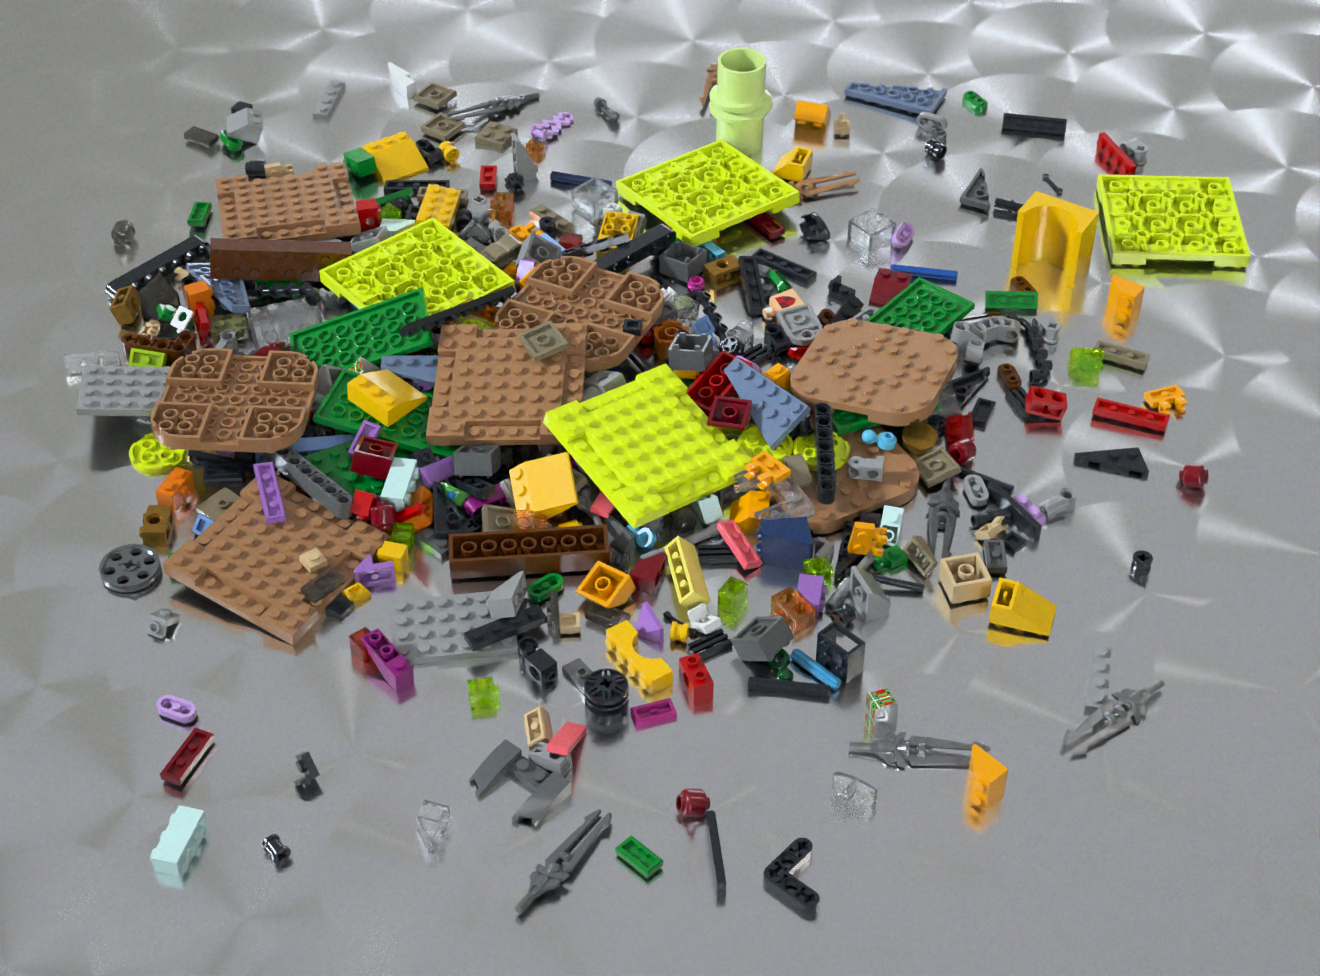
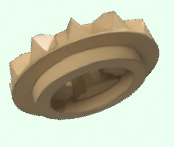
[139,319,160,337]

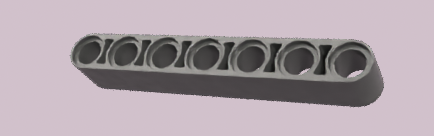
[263,446,353,519]

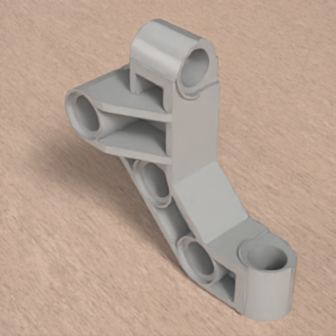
[950,316,1021,364]

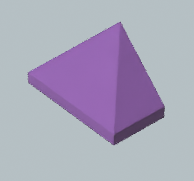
[635,601,664,643]

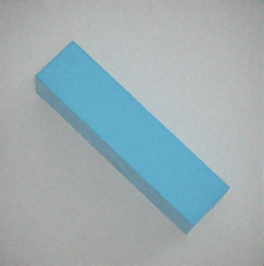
[698,241,725,261]

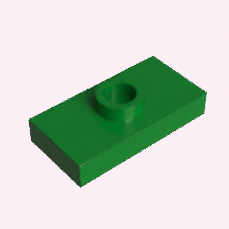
[187,202,212,227]
[615,835,663,879]

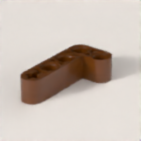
[121,331,197,364]

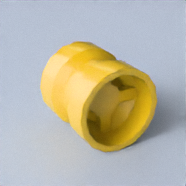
[439,141,460,163]

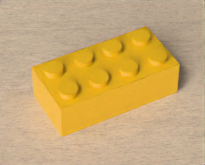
[415,184,461,231]

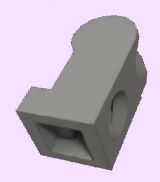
[847,456,884,482]
[528,742,573,777]

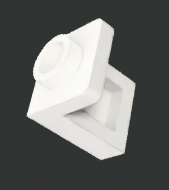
[688,603,722,634]

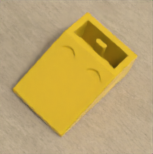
[596,211,639,258]
[989,578,1057,636]

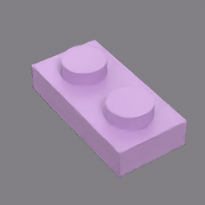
[1012,493,1046,524]

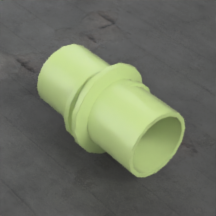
[709,48,773,155]

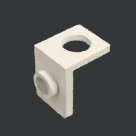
[170,306,197,338]

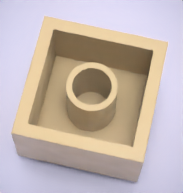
[938,552,992,604]

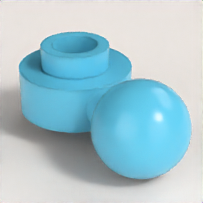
[862,429,897,450]
[625,524,656,549]

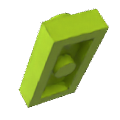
[128,348,167,367]

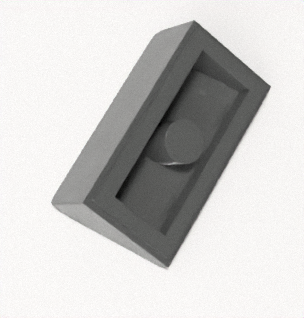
[603,515,634,554]

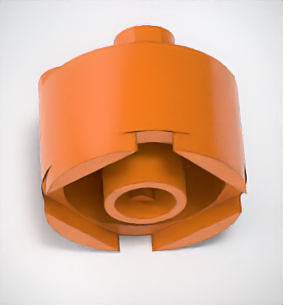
[654,320,690,360]

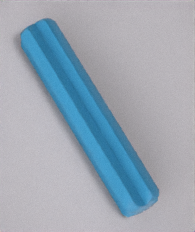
[790,649,841,690]

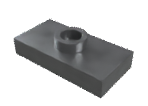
[562,658,593,694]

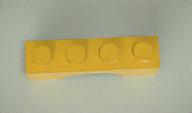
[605,620,673,695]

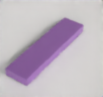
[253,461,286,525]

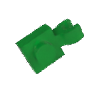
[872,545,908,570]

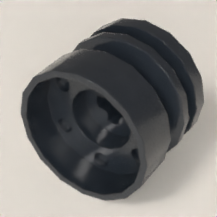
[584,668,629,726]

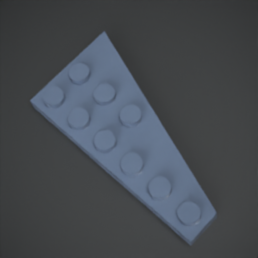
[844,82,947,114]
[186,263,250,314]
[381,356,439,387]
[724,357,811,451]

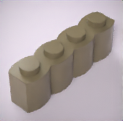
[478,234,522,269]

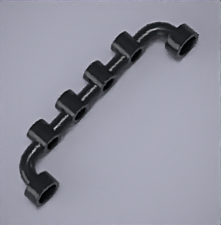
[246,282,321,306]
[683,290,728,353]
[1007,314,1053,384]

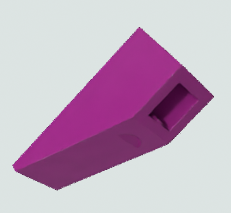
[361,628,414,693]

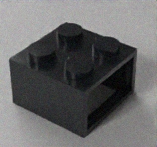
[816,621,866,683]

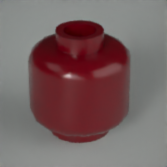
[948,438,977,465]
[1179,464,1209,488]
[370,500,397,529]
[676,788,710,818]

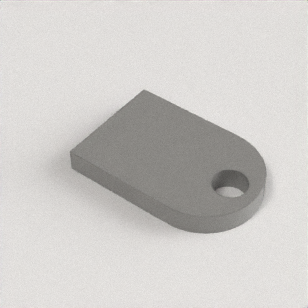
[776,303,822,346]

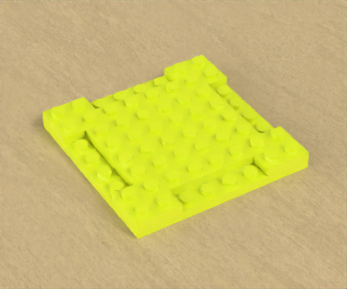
[616,139,800,247]
[1096,175,1250,267]
[319,218,515,316]
[543,363,751,529]

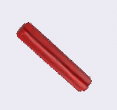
[392,502,427,526]

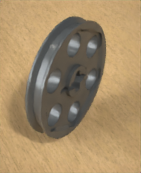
[99,544,161,592]

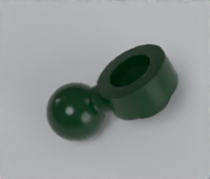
[769,648,794,681]

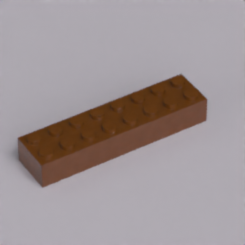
[210,238,352,282]
[448,524,610,579]

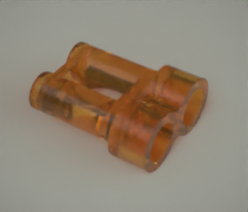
[526,140,545,161]

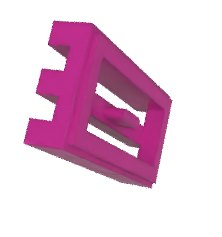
[630,698,677,728]

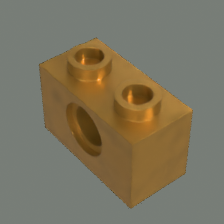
[703,254,741,289]
[109,285,143,325]
[139,505,175,547]

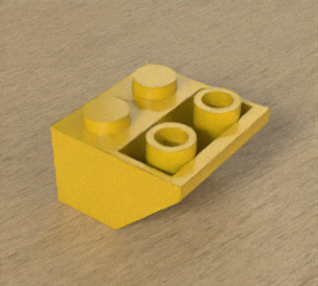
[772,146,813,182]

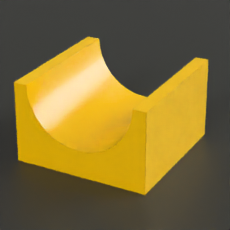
[1010,191,1099,289]

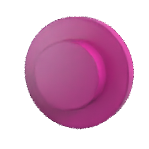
[688,276,705,291]

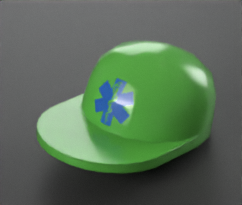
[440,482,471,507]

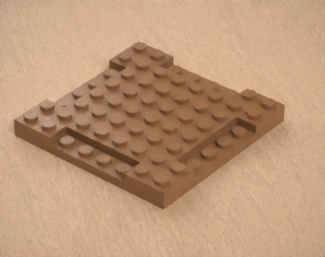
[215,162,361,241]
[426,323,588,446]
[163,475,390,645]

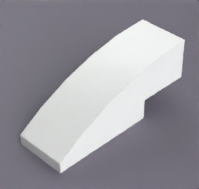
[388,62,417,99]

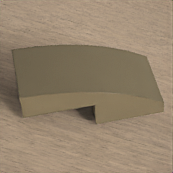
[783,454,813,489]

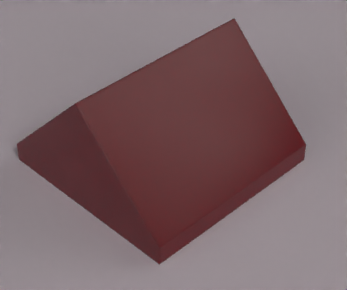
[707,395,752,431]

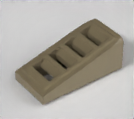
[903,536,938,578]

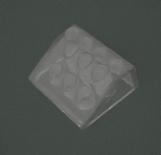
[245,297,323,352]

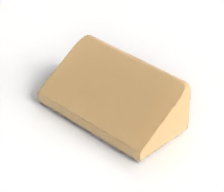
[523,706,553,749]

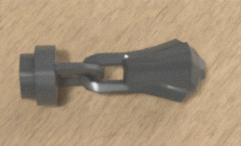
[594,97,620,123]

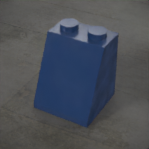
[755,516,814,573]

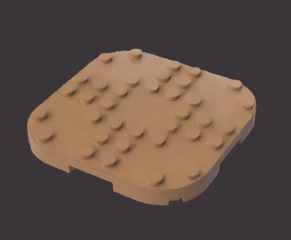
[495,256,664,372]
[790,318,958,426]
[151,348,319,454]
[747,410,919,534]

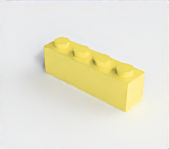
[664,536,710,610]

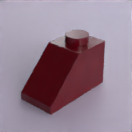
[629,552,666,594]

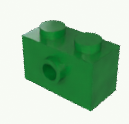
[343,147,377,177]

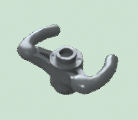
[458,210,492,245]

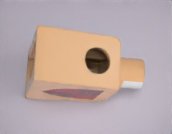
[762,288,804,325]

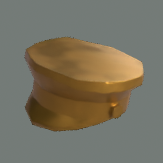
[902,421,938,455]

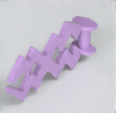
[530,112,574,142]

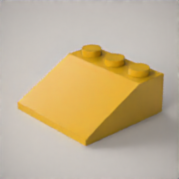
[362,131,429,184]
[347,369,428,427]
[509,452,578,526]

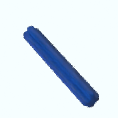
[890,264,958,281]

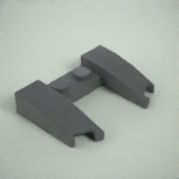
[469,739,571,827]

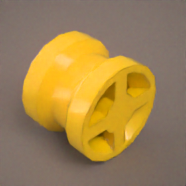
[670,621,689,643]

